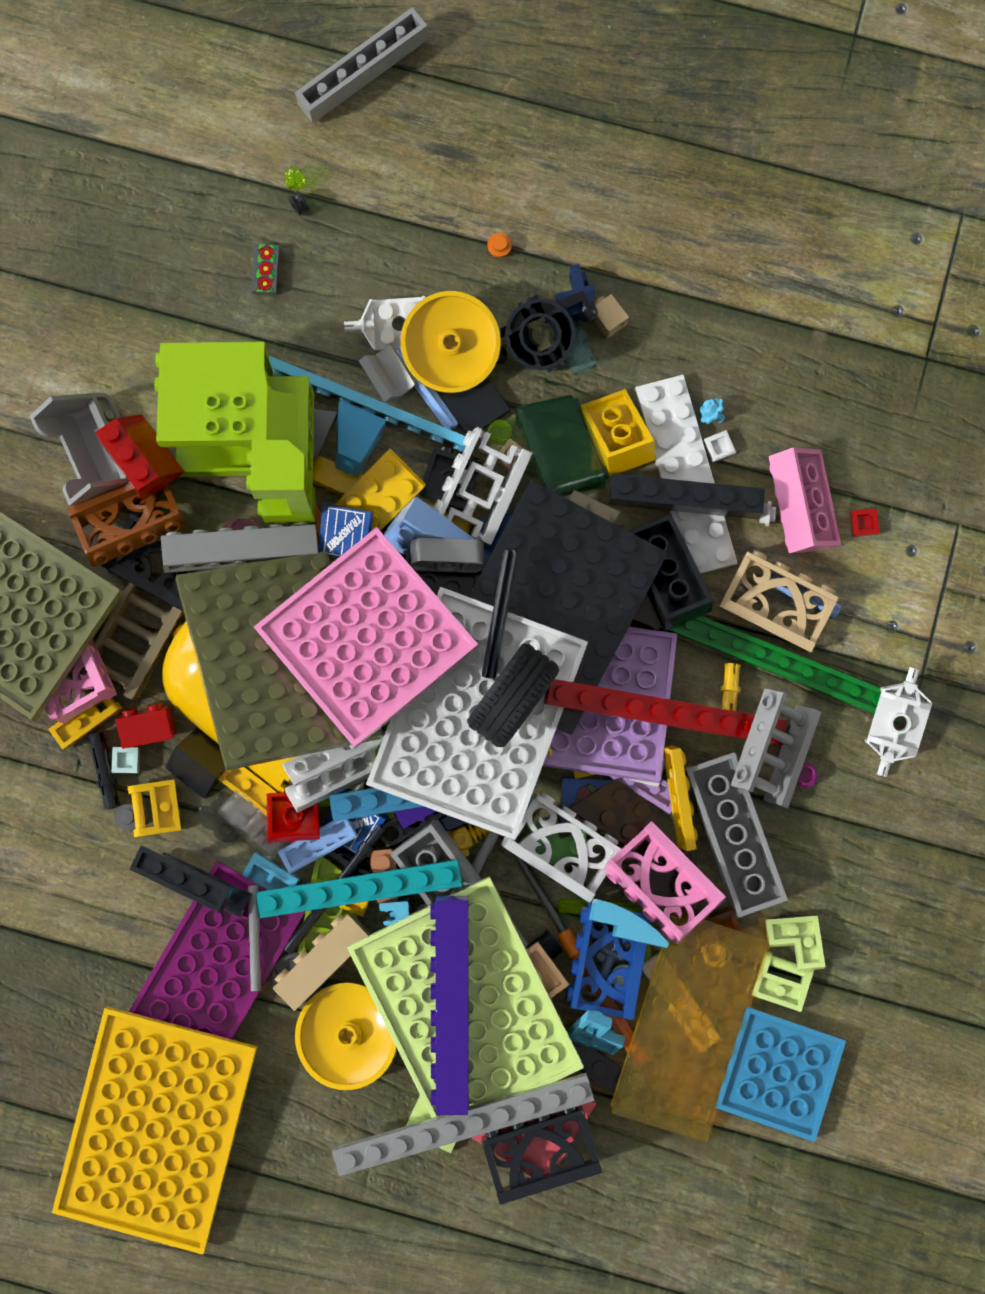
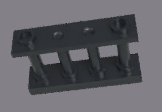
[129,845,252,917]

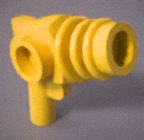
[447,823,490,857]

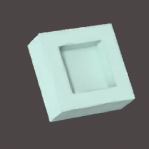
[112,747,140,773]

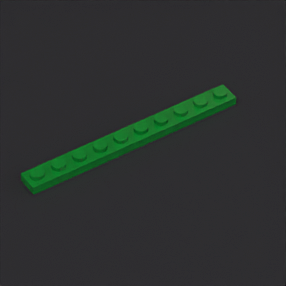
[662,616,901,724]

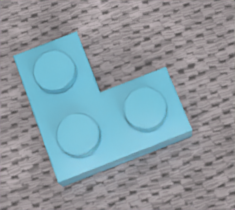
[567,1010,625,1055]

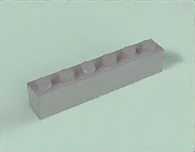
[295,7,428,123]
[161,522,318,573]

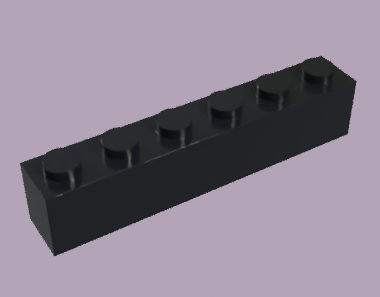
[609,473,765,520]

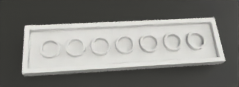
[635,375,738,574]

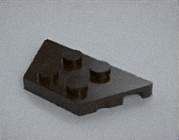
[569,779,658,862]

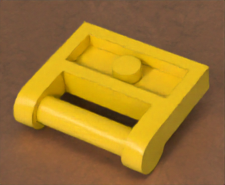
[128,780,181,838]

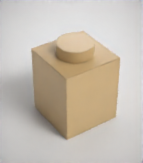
[593,294,629,339]

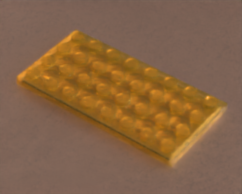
[609,912,769,1142]

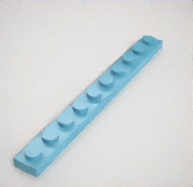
[269,356,477,453]

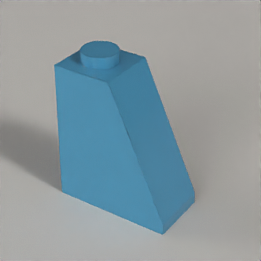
[335,400,386,477]

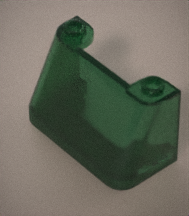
[515,394,609,499]

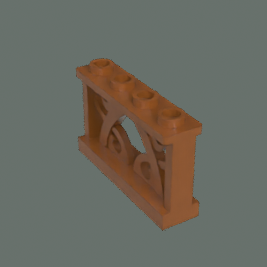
[67,482,186,567]

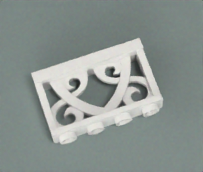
[500,792,621,903]

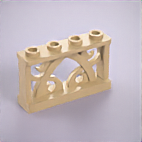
[719,550,839,652]

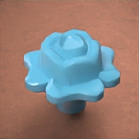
[700,398,725,424]

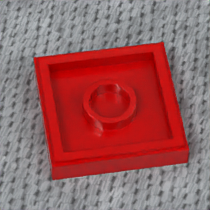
[267,792,320,843]

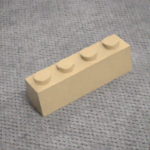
[272,912,371,1011]

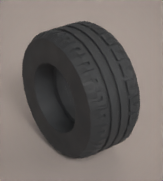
[467,644,559,747]

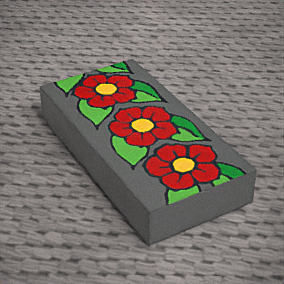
[251,244,280,295]

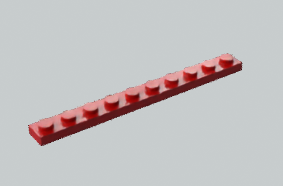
[543,679,788,745]

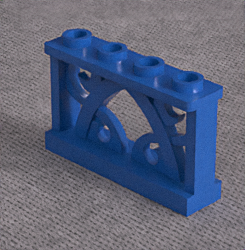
[565,903,651,1020]

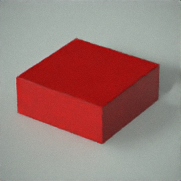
[850,509,879,537]

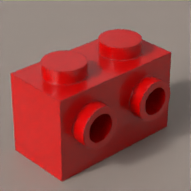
[115,702,177,749]

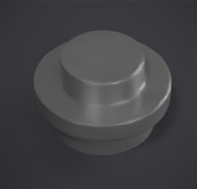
[114,804,135,830]

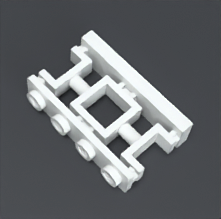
[433,427,532,546]

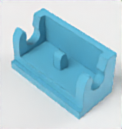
[242,852,301,890]
[379,898,412,926]

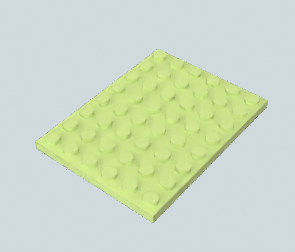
[347,876,584,1118]

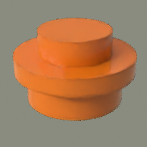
[487,233,512,258]

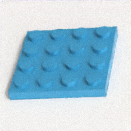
[714,1006,846,1142]

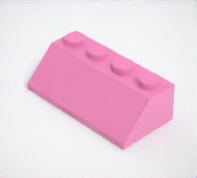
[769,448,842,553]

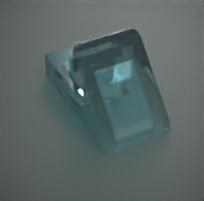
[567,321,597,376]

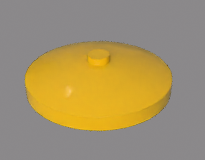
[401,291,501,393]
[295,982,398,1090]

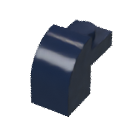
[555,264,595,322]

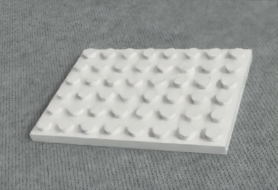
[366,587,588,840]

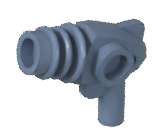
[581,921,629,979]

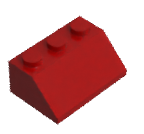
[95,414,185,501]

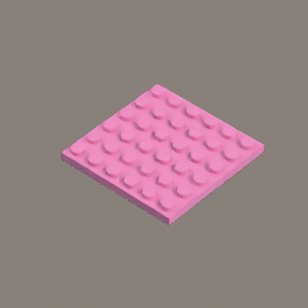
[254,527,479,749]

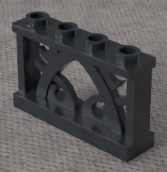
[100,513,212,612]
[481,1106,603,1205]

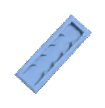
[277,819,359,874]

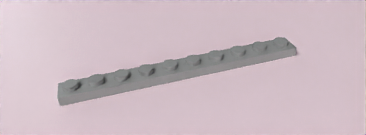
[332,1073,594,1177]

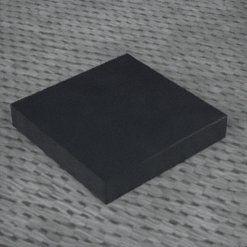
[441,377,510,434]

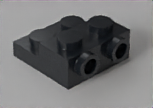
[418,446,482,510]

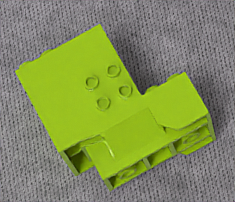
[154,342,316,524]

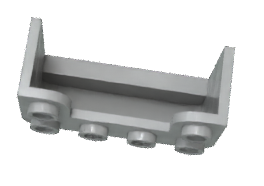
[29,393,128,506]

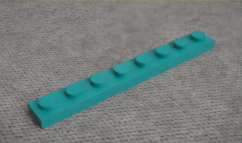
[256,859,463,918]

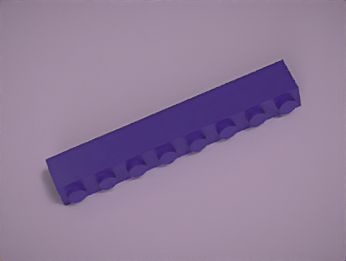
[430,896,469,1115]

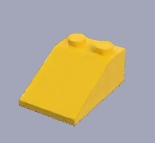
[579,389,656,477]

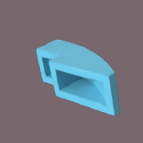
[589,899,669,948]

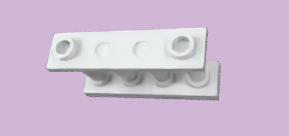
[282,728,385,813]

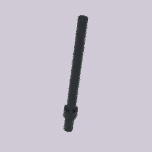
[283,825,386,954]

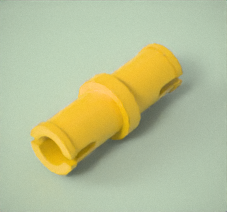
[720,663,741,711]

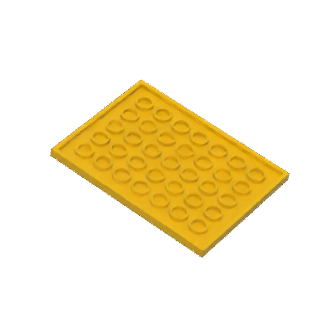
[52,1006,258,1255]

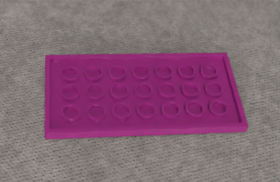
[128,861,306,1040]

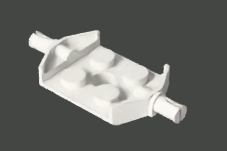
[344,296,425,350]
[864,667,932,777]

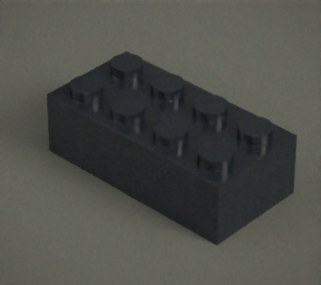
[629,514,713,630]

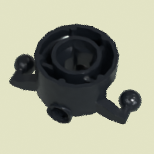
[496,290,598,373]

